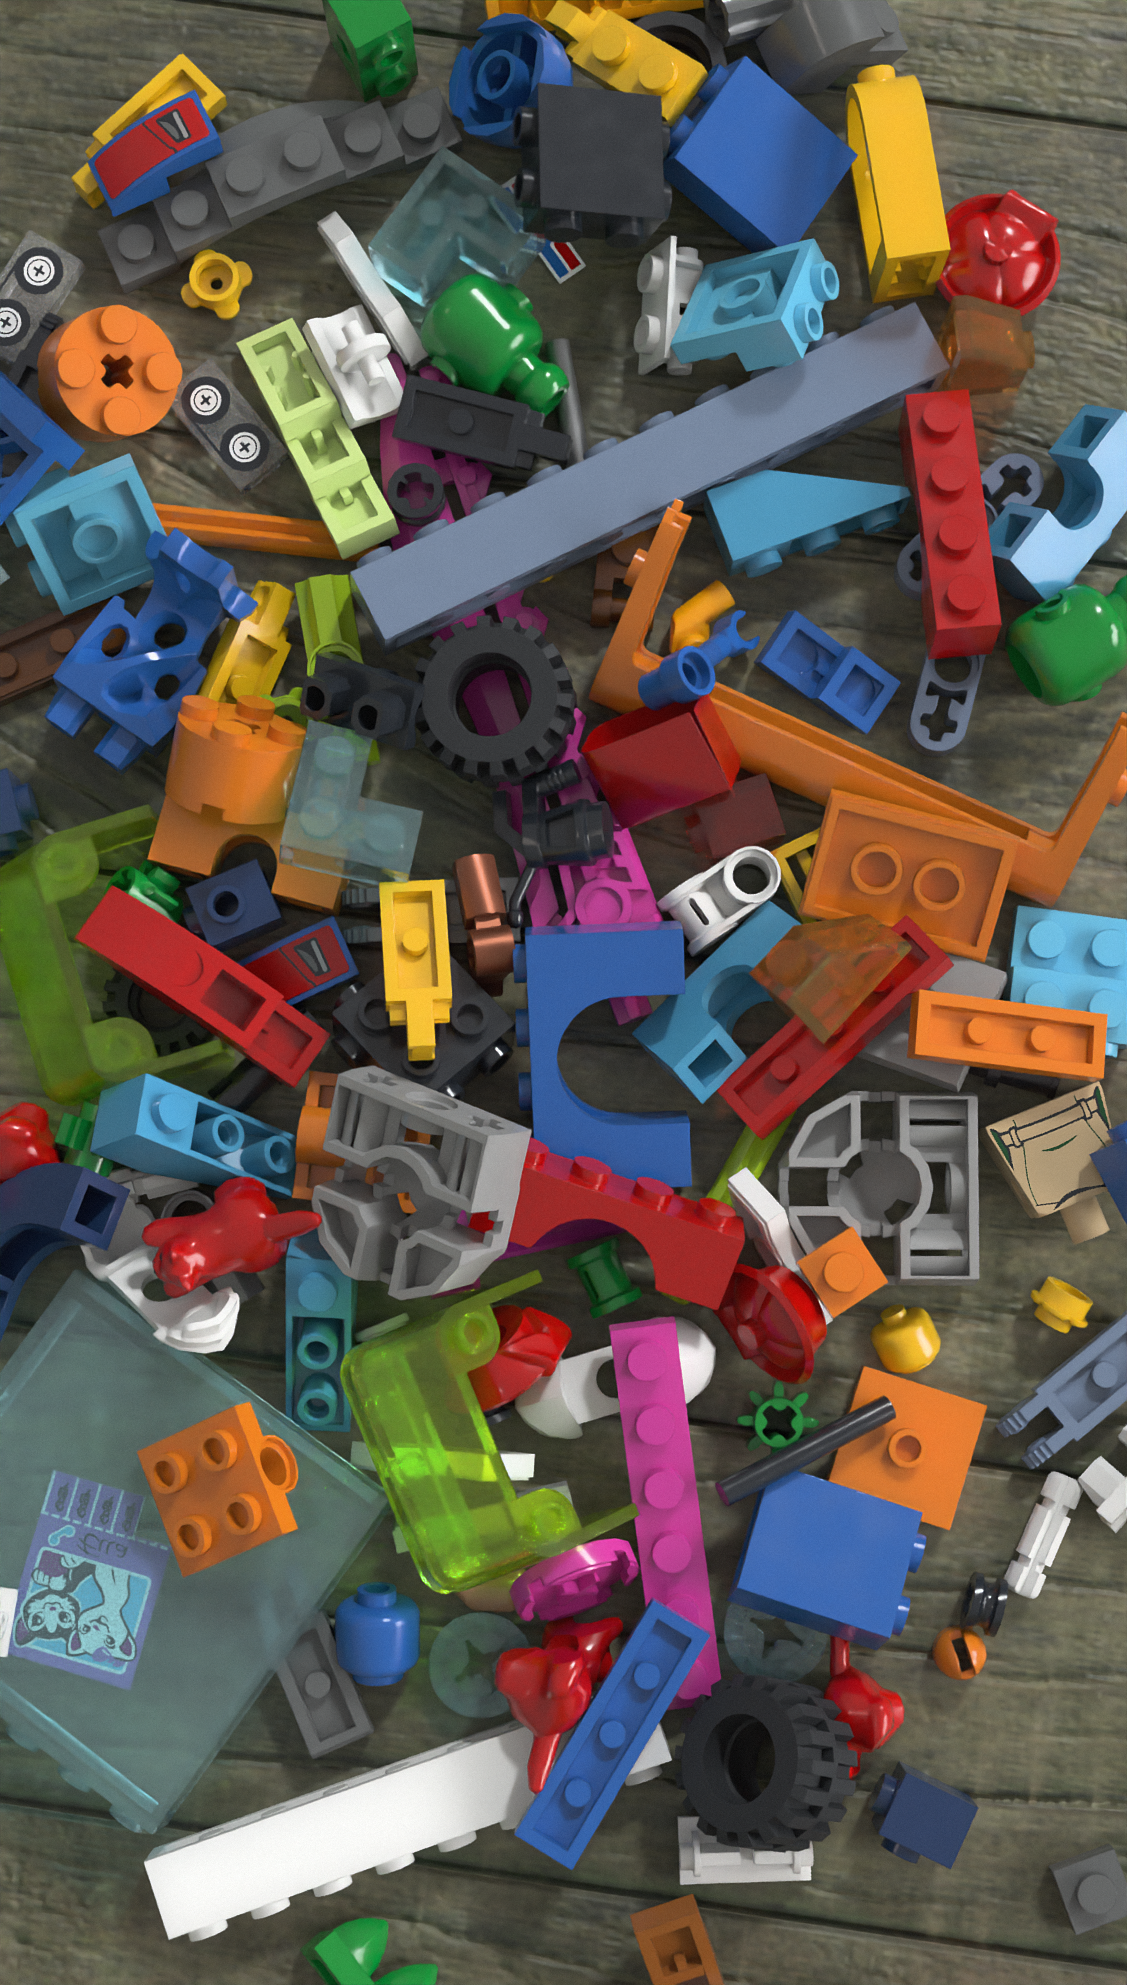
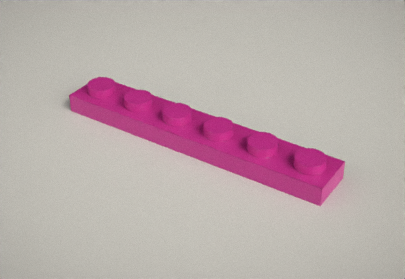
[609,1316,721,1710]

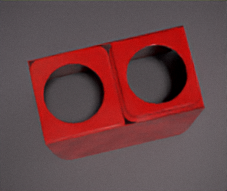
[581,694,742,829]

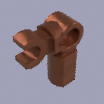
[452,853,515,998]

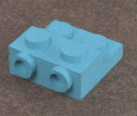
[670,238,839,372]
[5,453,167,616]
[1003,905,1127,1058]

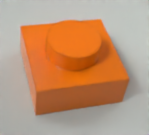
[795,1226,888,1318]

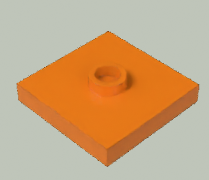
[826,1365,987,1530]

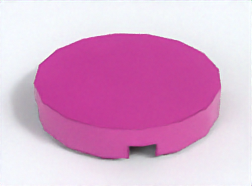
[509,1538,640,1622]

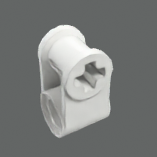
[657,846,781,957]

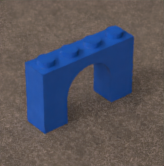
[513,921,692,1187]

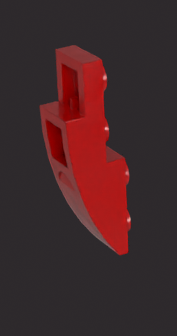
[73,885,331,1088]

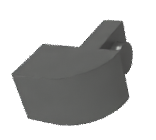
[755,0,908,94]

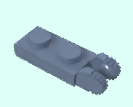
[995,1310,1127,1469]

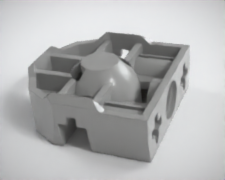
[311,1066,532,1300]
[777,1091,979,1286]

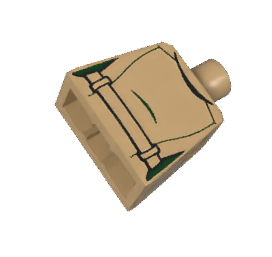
[978,1081,1112,1244]

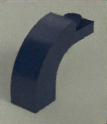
[0,1163,130,1342]

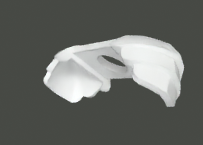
[80,1195,239,1354]
[515,1317,716,1439]

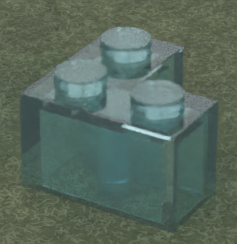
[368,146,546,307]
[279,720,424,886]

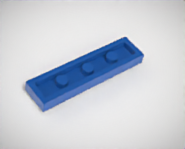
[514,1597,710,1870]

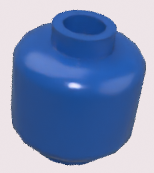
[335,1582,420,1686]

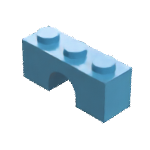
[988,404,1127,604]
[632,900,839,1104]

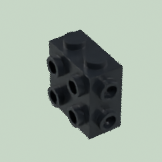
[512,83,672,248]
[331,954,516,1101]

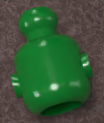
[420,273,570,417]
[1005,575,1127,707]

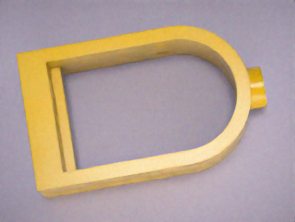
[845,65,951,303]

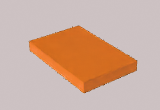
[798,788,1020,963]

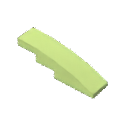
[236,318,400,560]

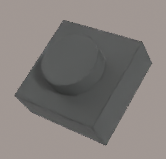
[1048,1843,1127,1935]

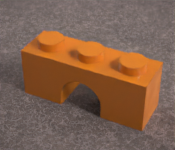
[147,794,358,917]

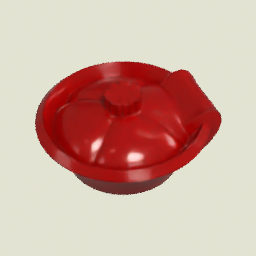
[935,190,1061,321]
[712,1264,827,1385]
[444,1305,572,1413]

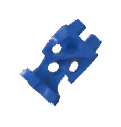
[44,528,258,775]

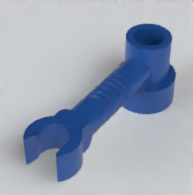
[638,610,760,711]

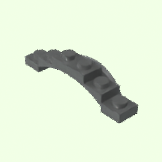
[98,86,464,294]

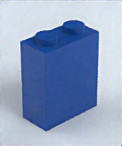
[663,56,858,253]
[727,1471,926,1650]

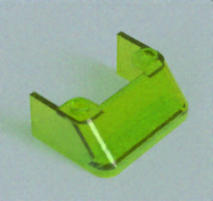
[0,804,236,1108]
[340,1269,640,1594]

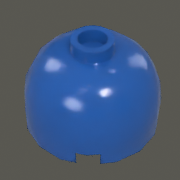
[449,13,574,149]

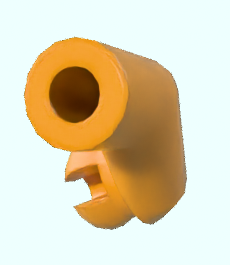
[669,579,735,654]

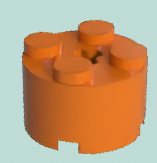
[36,304,183,442]
[164,695,307,825]

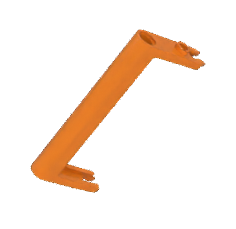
[588,498,1127,909]

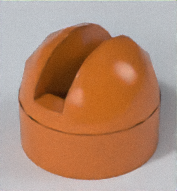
[932,1625,987,1680]

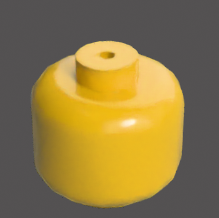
[870,1304,941,1374]

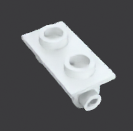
[634,236,704,376]
[678,1816,813,1885]

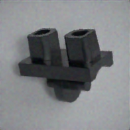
[300,652,425,750]

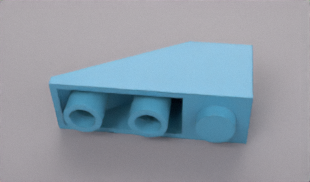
[703,470,911,578]
[90,1073,297,1199]
[286,1228,358,1432]

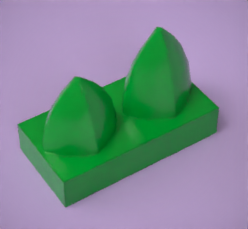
[299,1918,438,1985]

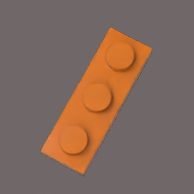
[907,989,1108,1082]

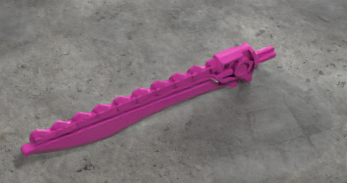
[380,353,663,1026]

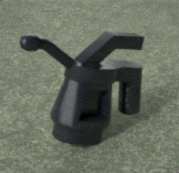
[492,759,614,929]

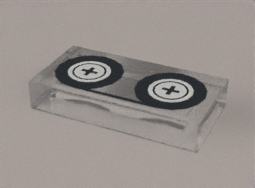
[0,230,86,367]
[170,358,291,496]

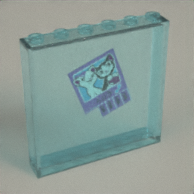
[0,1269,397,1835]

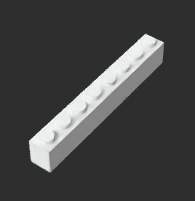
[144,1691,672,1942]

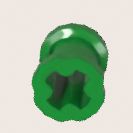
[565,1236,643,1319]

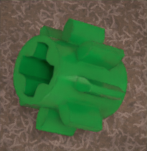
[103,860,183,924]
[54,1101,123,1177]
[736,1380,819,1454]

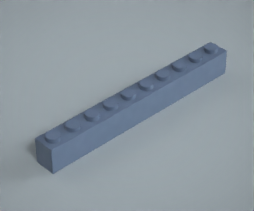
[350,302,950,656]

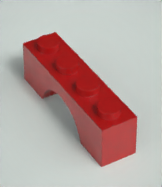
[898,389,1002,660]
[468,1137,745,1311]

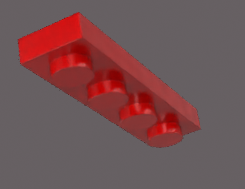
[717,914,954,1141]

